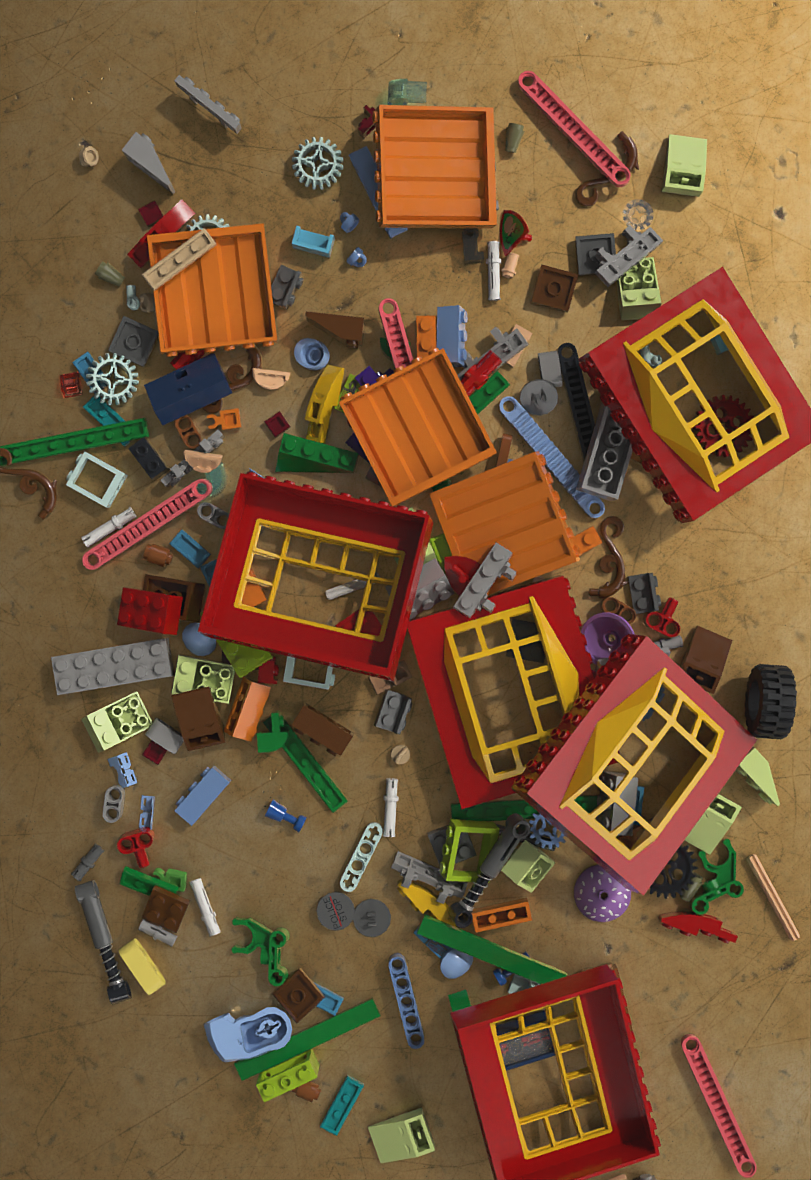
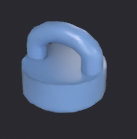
[340,212,359,233]
[346,247,367,268]

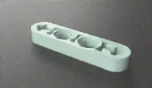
[340,822,383,892]

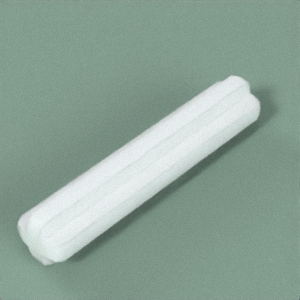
[325,572,380,600]

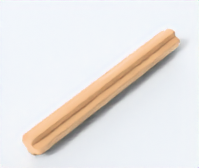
[747,854,800,941]

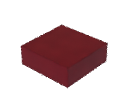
[138,200,164,227]
[264,411,291,438]
[142,740,168,765]

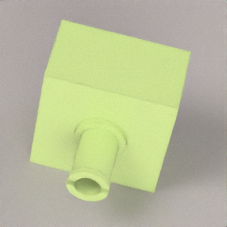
[501,840,556,893]

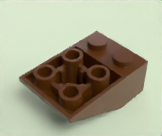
[679,625,733,694]
[171,686,225,751]

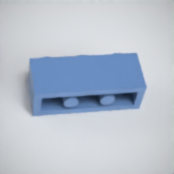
[436,305,468,367]
[175,765,232,826]

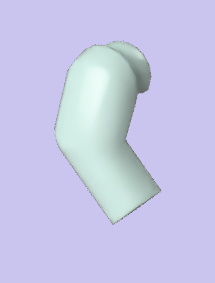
[126,285,140,310]
[640,344,662,367]

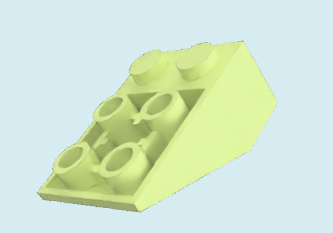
[661,134,707,197]
[617,257,662,320]
[171,654,235,704]
[81,691,153,753]
[736,747,780,806]
[685,794,742,854]
[368,1107,435,1163]

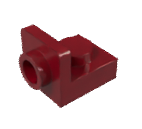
[358,105,376,139]

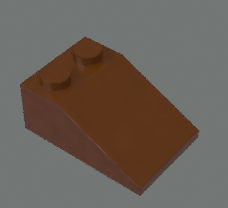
[305,311,365,349]
[143,574,205,622]

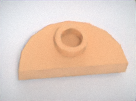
[252,368,291,390]
[184,450,223,473]

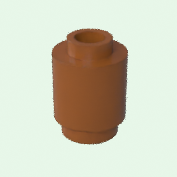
[143,544,173,568]
[292,1081,321,1103]

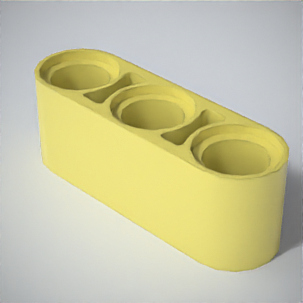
[118,938,166,995]

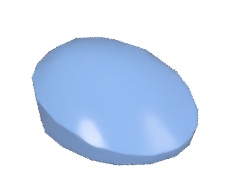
[294,338,330,371]
[182,622,216,656]
[440,948,473,979]

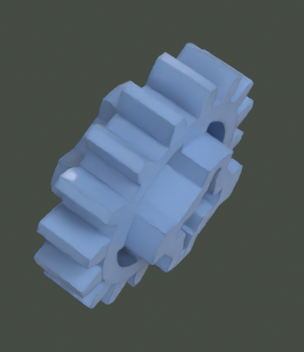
[529,813,566,850]

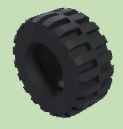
[745,664,797,740]

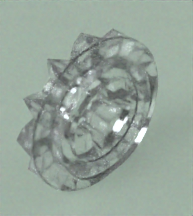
[623,199,653,230]

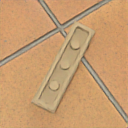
[142,228,217,291]

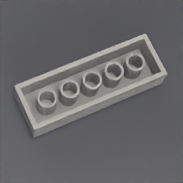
[576,403,632,501]
[51,638,175,695]

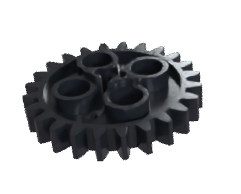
[650,843,698,899]

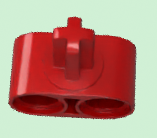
[643,597,680,637]
[117,827,155,868]

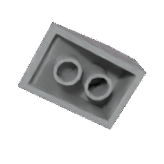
[122,132,175,194]

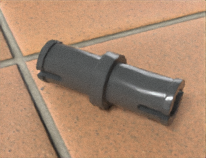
[71,843,105,881]

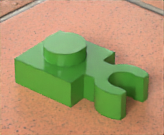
[153,868,187,892]

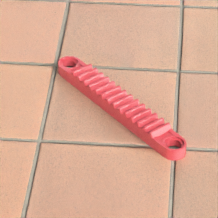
[518,71,631,187]
[378,298,413,369]
[82,479,212,570]
[680,1034,757,1178]

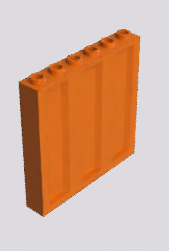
[372,105,497,228]
[147,223,277,357]
[339,348,497,507]
[429,451,581,595]

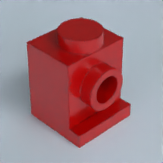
[257,656,279,684]

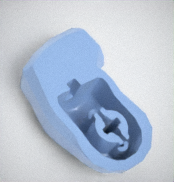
[204,1007,292,1062]

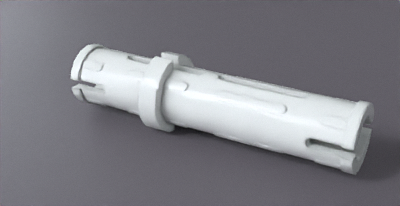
[486,241,501,301]
[81,507,137,547]
[383,778,399,837]
[189,878,221,937]

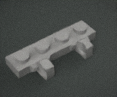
[174,75,242,134]
[595,226,663,287]
[458,327,529,381]
[160,430,225,487]
[453,543,517,618]
[391,851,468,904]

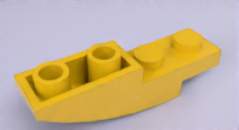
[305,365,345,443]
[397,879,458,928]

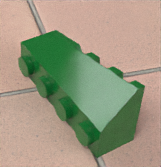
[275,433,359,473]

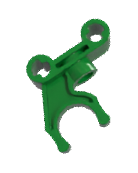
[690,838,744,915]
[231,917,290,987]

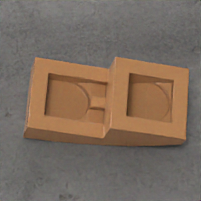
[368,660,412,695]

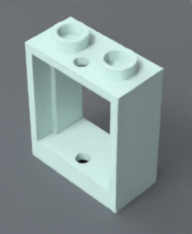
[66,451,128,508]
[283,656,335,690]

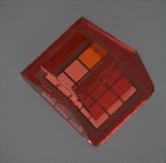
[60,372,83,398]

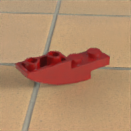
[127,199,196,268]
[658,911,738,944]

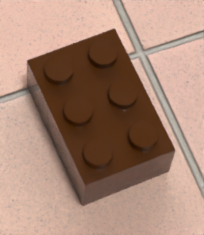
[292,703,354,756]

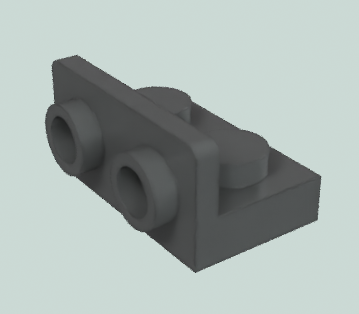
[271,265,304,310]
[627,573,661,614]
[374,689,412,735]

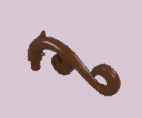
[576,131,639,207]
[202,345,262,414]
[0,448,57,520]
[589,516,629,598]

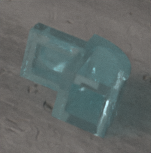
[388,79,427,105]
[197,462,227,497]

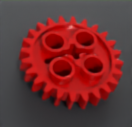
[693,395,754,458]

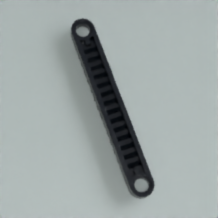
[557,343,595,463]

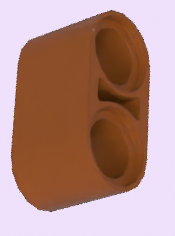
[175,415,203,450]
[600,597,636,624]

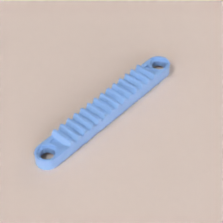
[499,396,605,518]

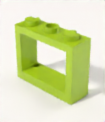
[439,819,500,883]
[256,1049,320,1102]

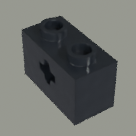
[128,437,170,481]

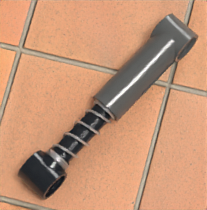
[448,813,530,928]
[75,880,132,1005]

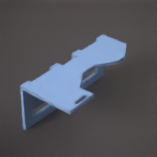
[108,752,138,788]
[139,795,155,830]

